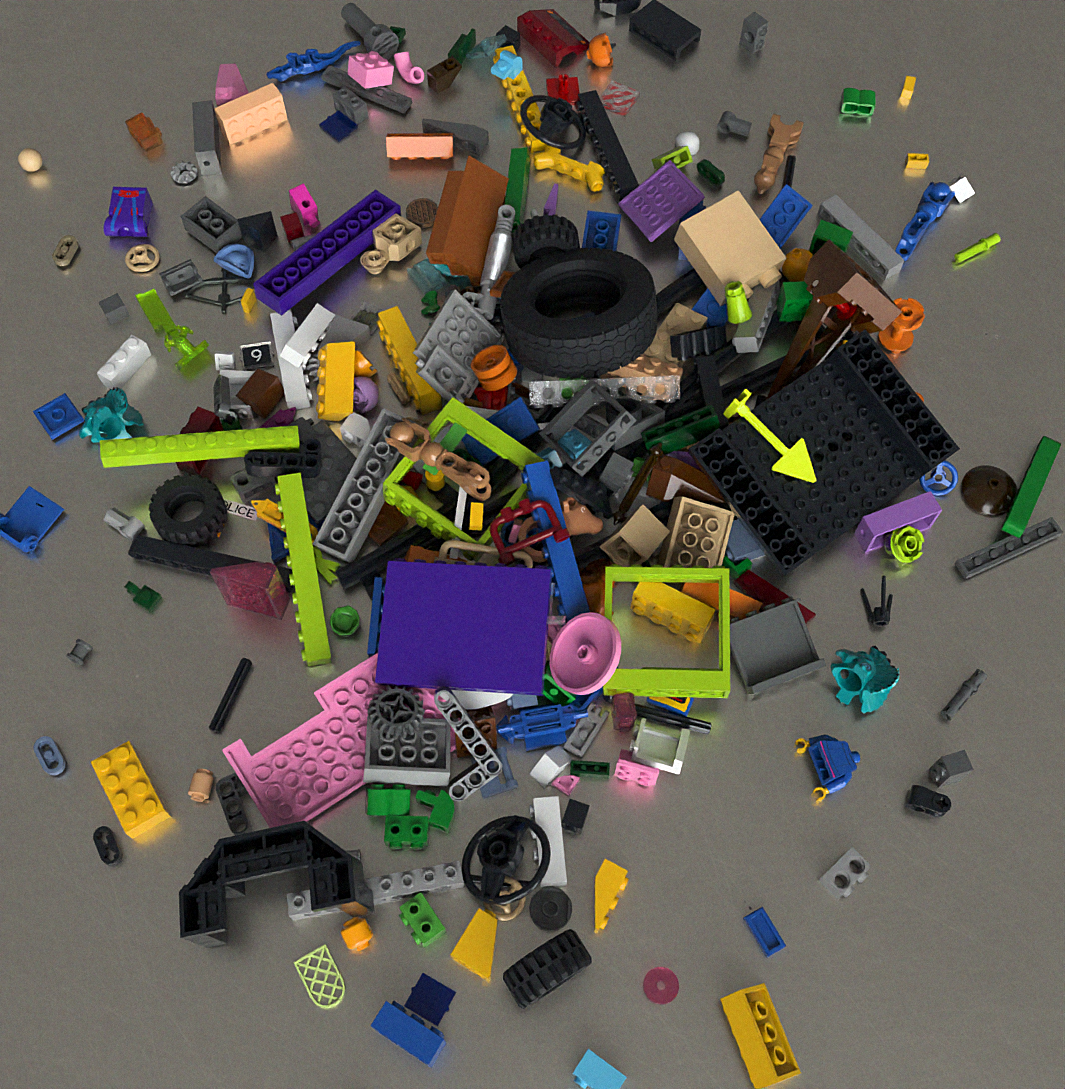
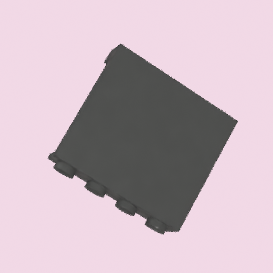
[730,596,826,694]

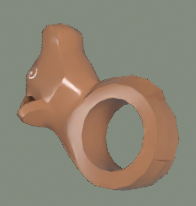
[517,497,603,563]

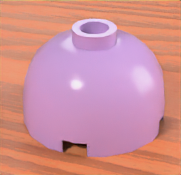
[353,376,379,414]

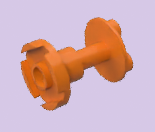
[877,298,925,354]

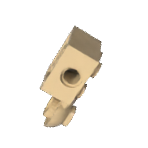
[360,213,422,274]

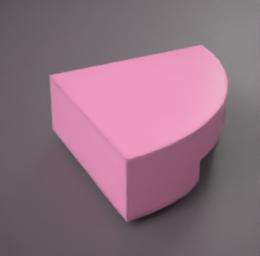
[508,518,522,544]
[551,775,580,797]

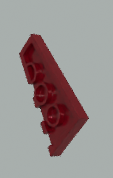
[733,570,816,624]

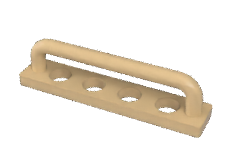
[434,540,533,568]

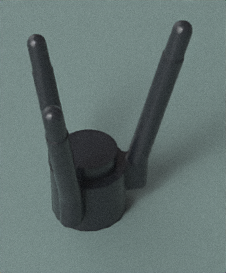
[861,575,893,626]

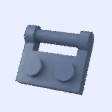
[470,747,519,799]

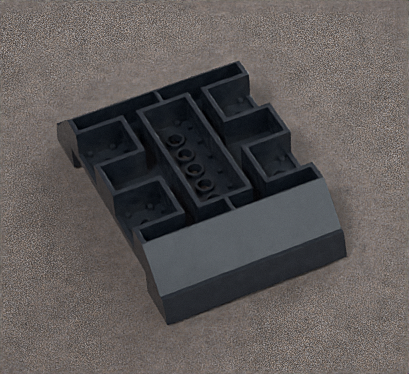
[688,329,960,578]

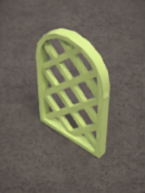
[293,944,345,1008]

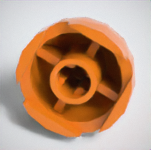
[587,33,613,67]

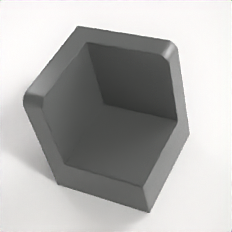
[99,293,130,324]

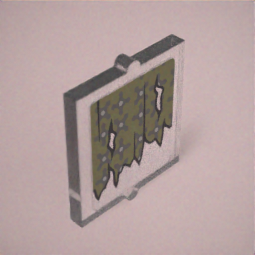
[350,301,384,336]

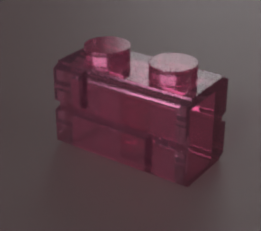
[611,693,637,732]

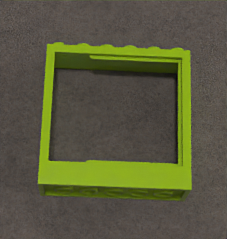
[383,397,545,562]
[603,564,730,698]

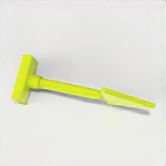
[723,389,816,483]

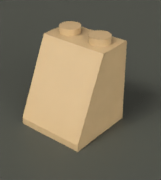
[600,504,670,567]

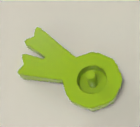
[313,546,341,584]

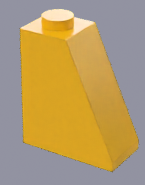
[450,908,498,982]

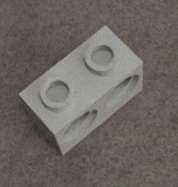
[819,847,871,899]

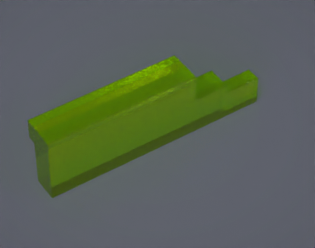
[135,289,183,343]

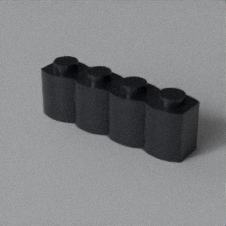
[670,325,727,361]

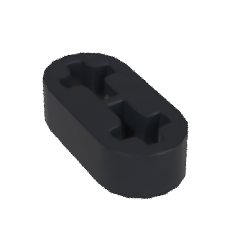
[93,826,123,866]

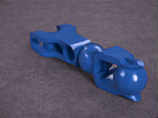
[895,182,955,261]

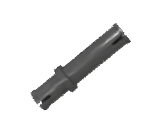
[940,669,987,721]

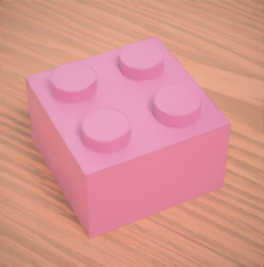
[348,51,394,88]

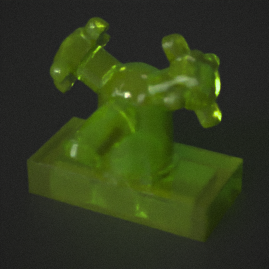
[164,325,209,370]

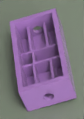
[854,491,942,553]

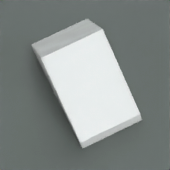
[530,745,574,789]

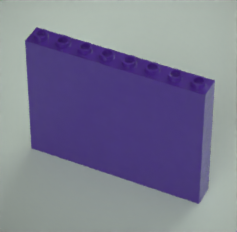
[375,558,552,696]

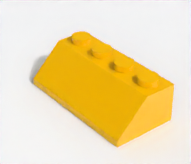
[316,342,355,422]
[720,983,801,1089]

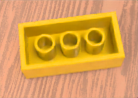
[630,582,716,643]
[91,741,171,839]

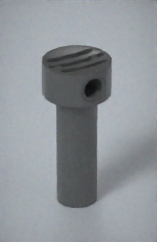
[341,3,399,60]

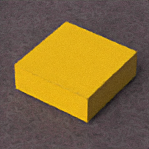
[241,288,256,313]

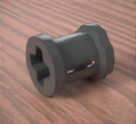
[66,639,93,665]

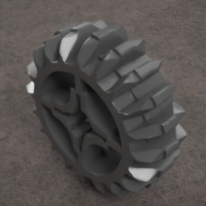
[367,685,425,740]

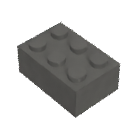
[180,196,243,253]

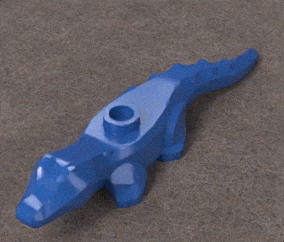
[266,41,361,82]

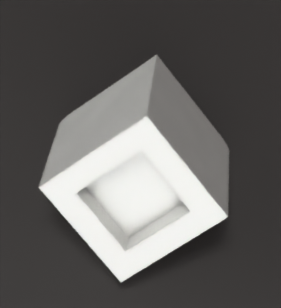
[948,173,975,202]

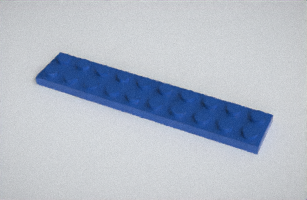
[691,184,813,327]

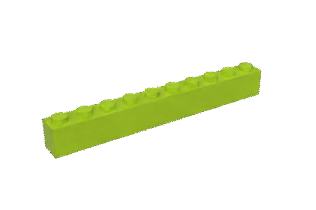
[100,425,299,468]
[275,473,332,667]

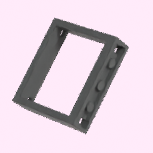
[539,379,637,476]
[565,387,665,451]

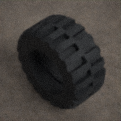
[513,214,580,269]
[149,473,227,548]
[503,929,592,1009]

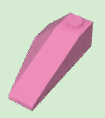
[215,64,249,107]

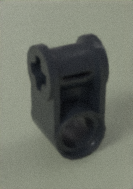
[907,785,951,818]

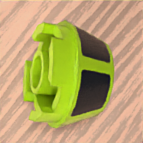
[885,525,924,563]

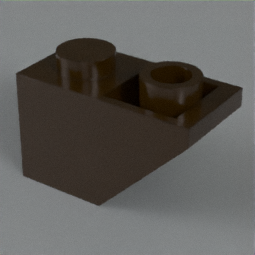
[427,56,462,94]

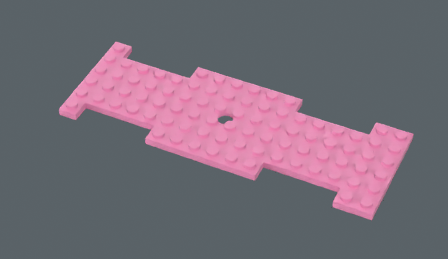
[222,610,561,828]

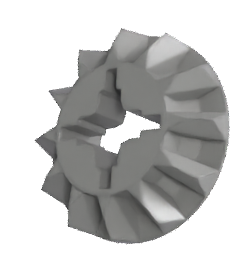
[170,160,198,183]

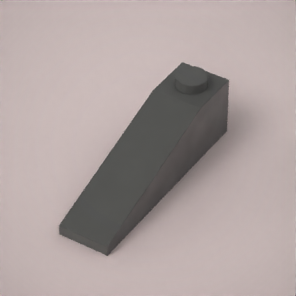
[422,118,489,156]

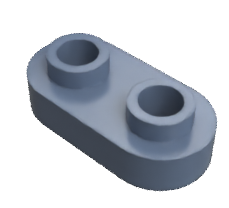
[33,736,66,776]

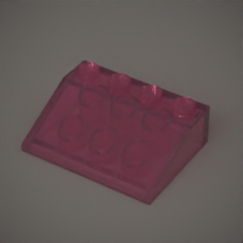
[210,562,290,620]

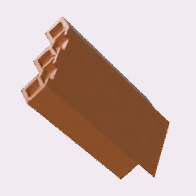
[426,155,509,287]

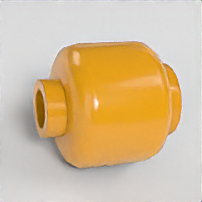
[340,916,373,951]

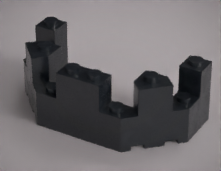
[179,821,375,948]

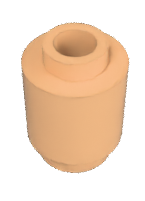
[188,769,214,802]

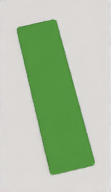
[423,423,467,475]

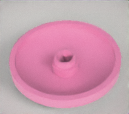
[550,612,621,695]

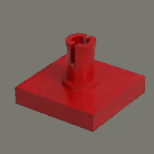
[546,74,580,106]

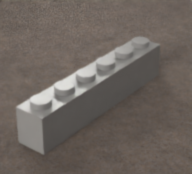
[817,194,904,280]
[732,280,780,353]

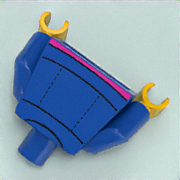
[795,734,860,801]

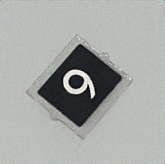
[239,341,274,371]

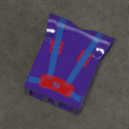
[104,187,153,237]

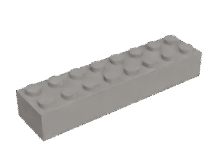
[313,408,418,563]

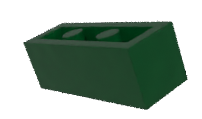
[570,760,610,779]

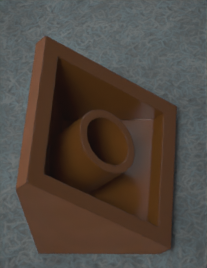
[235,369,285,420]

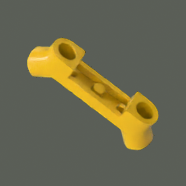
[533,146,605,192]

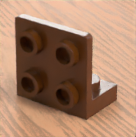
[450,706,497,758]

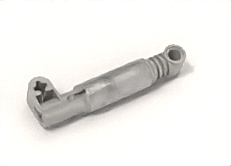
[462,205,515,320]

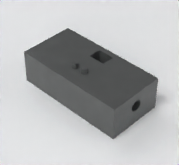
[192,101,222,176]

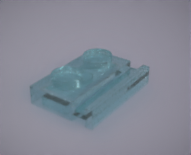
[407,258,446,295]

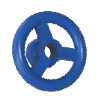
[919,460,958,496]

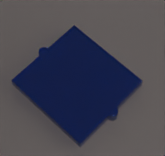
[319,110,358,142]
[404,973,456,1027]

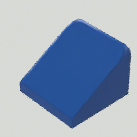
[496,715,514,744]

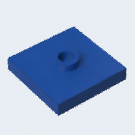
[33,393,84,440]

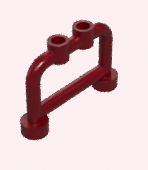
[489,499,570,566]

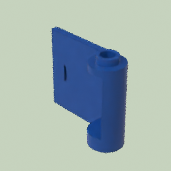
[0,486,65,552]

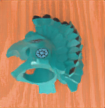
[79,387,143,443]
[830,645,900,713]

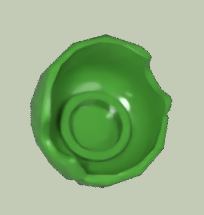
[330,605,360,636]

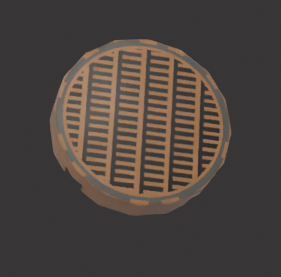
[406,198,438,228]

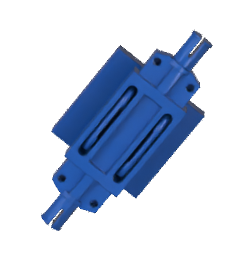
[497,703,588,751]

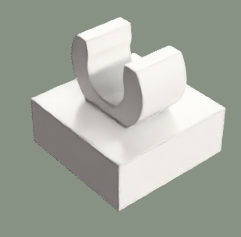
[215,351,236,370]

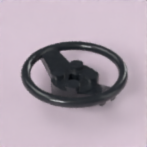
[520,95,586,150]
[462,815,551,905]

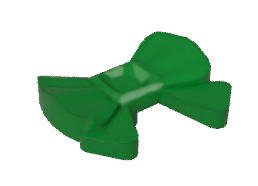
[421,291,440,315]

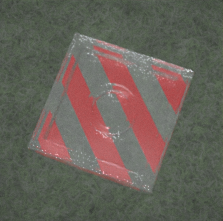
[600,81,640,117]

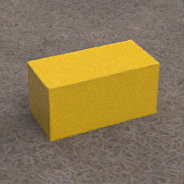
[901,75,916,99]
[905,153,929,169]
[469,502,484,531]

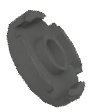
[529,886,572,932]

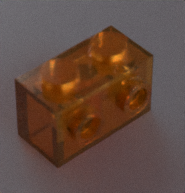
[125,112,163,152]

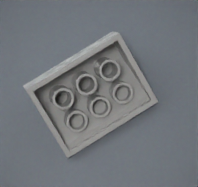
[363,715,450,786]

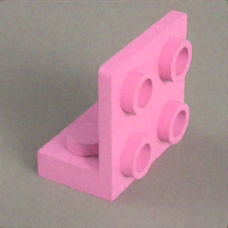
[615,749,659,786]

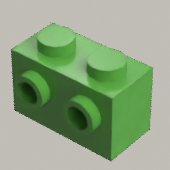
[399,892,446,948]

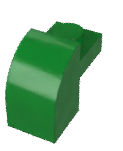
[415,789,455,833]

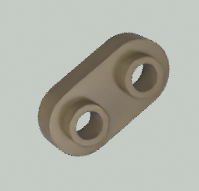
[52,235,79,266]

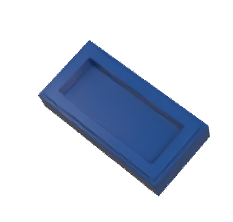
[743,906,786,958]

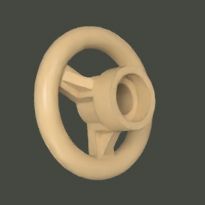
[125,244,160,272]
[483,876,526,921]

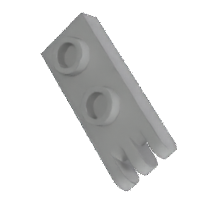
[564,702,610,758]

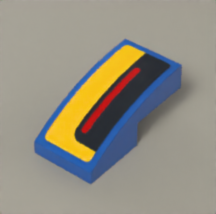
[646,696,694,716]

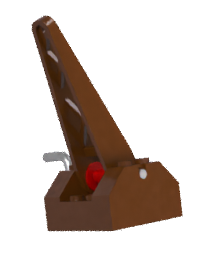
[765,239,902,401]

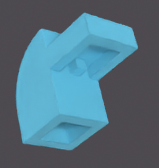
[491,50,522,80]

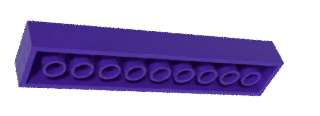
[253,189,401,316]

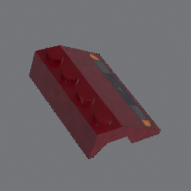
[517,9,590,68]

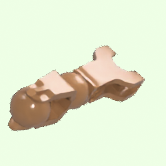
[754,114,804,194]
[385,418,491,501]

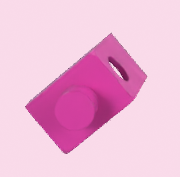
[289,183,320,228]

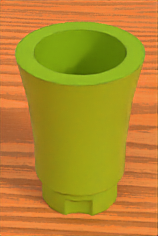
[724,281,752,324]

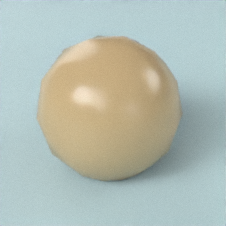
[18,148,42,172]

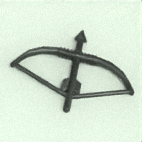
[185,268,255,313]

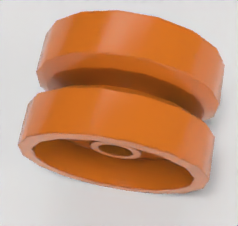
[470,345,518,391]

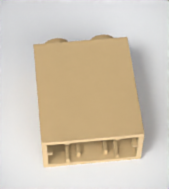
[674,190,786,306]

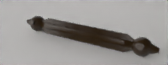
[613,443,663,526]

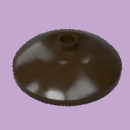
[961,465,1018,516]

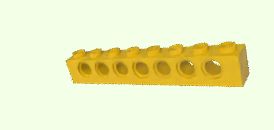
[493,45,549,153]

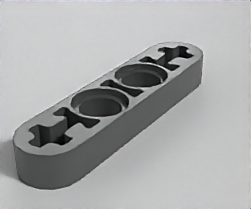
[213,375,231,419]

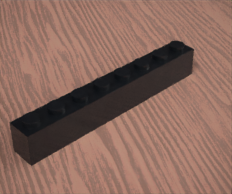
[575,90,639,201]

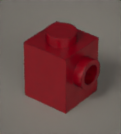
[280,212,304,243]

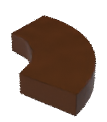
[579,557,612,584]

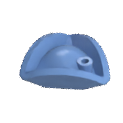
[214,243,254,278]

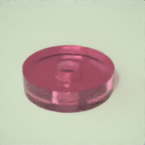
[643,967,679,1005]

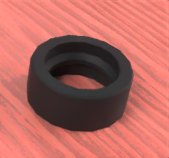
[606,398,642,427]

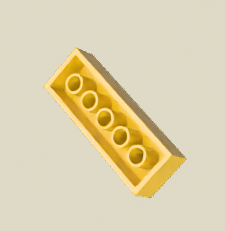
[376,306,442,416]

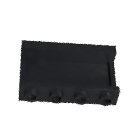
[629,0,702,61]

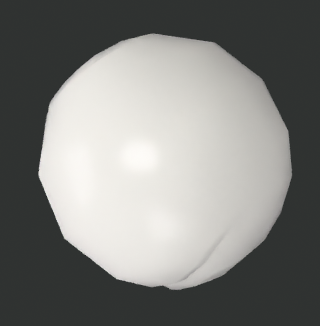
[675,131,699,156]

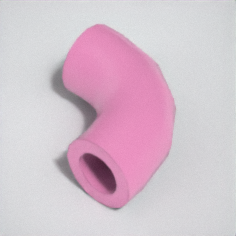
[394,52,424,84]

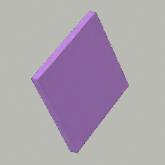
[618,160,705,242]

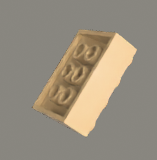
[657,497,735,568]

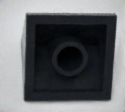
[237,211,278,253]

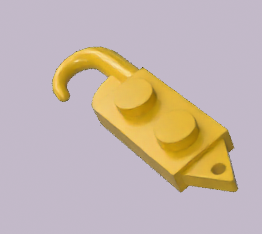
[251,499,318,545]

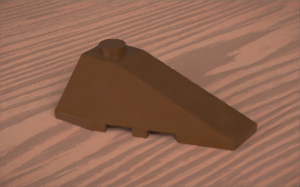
[646,454,725,504]

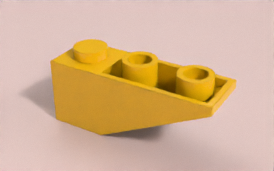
[594,859,629,933]

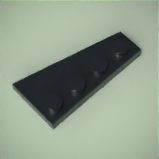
[550,466,613,520]

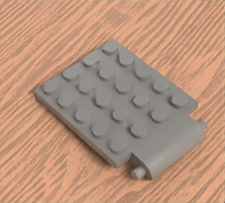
[413,289,505,404]

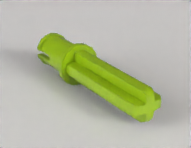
[954,233,1000,263]

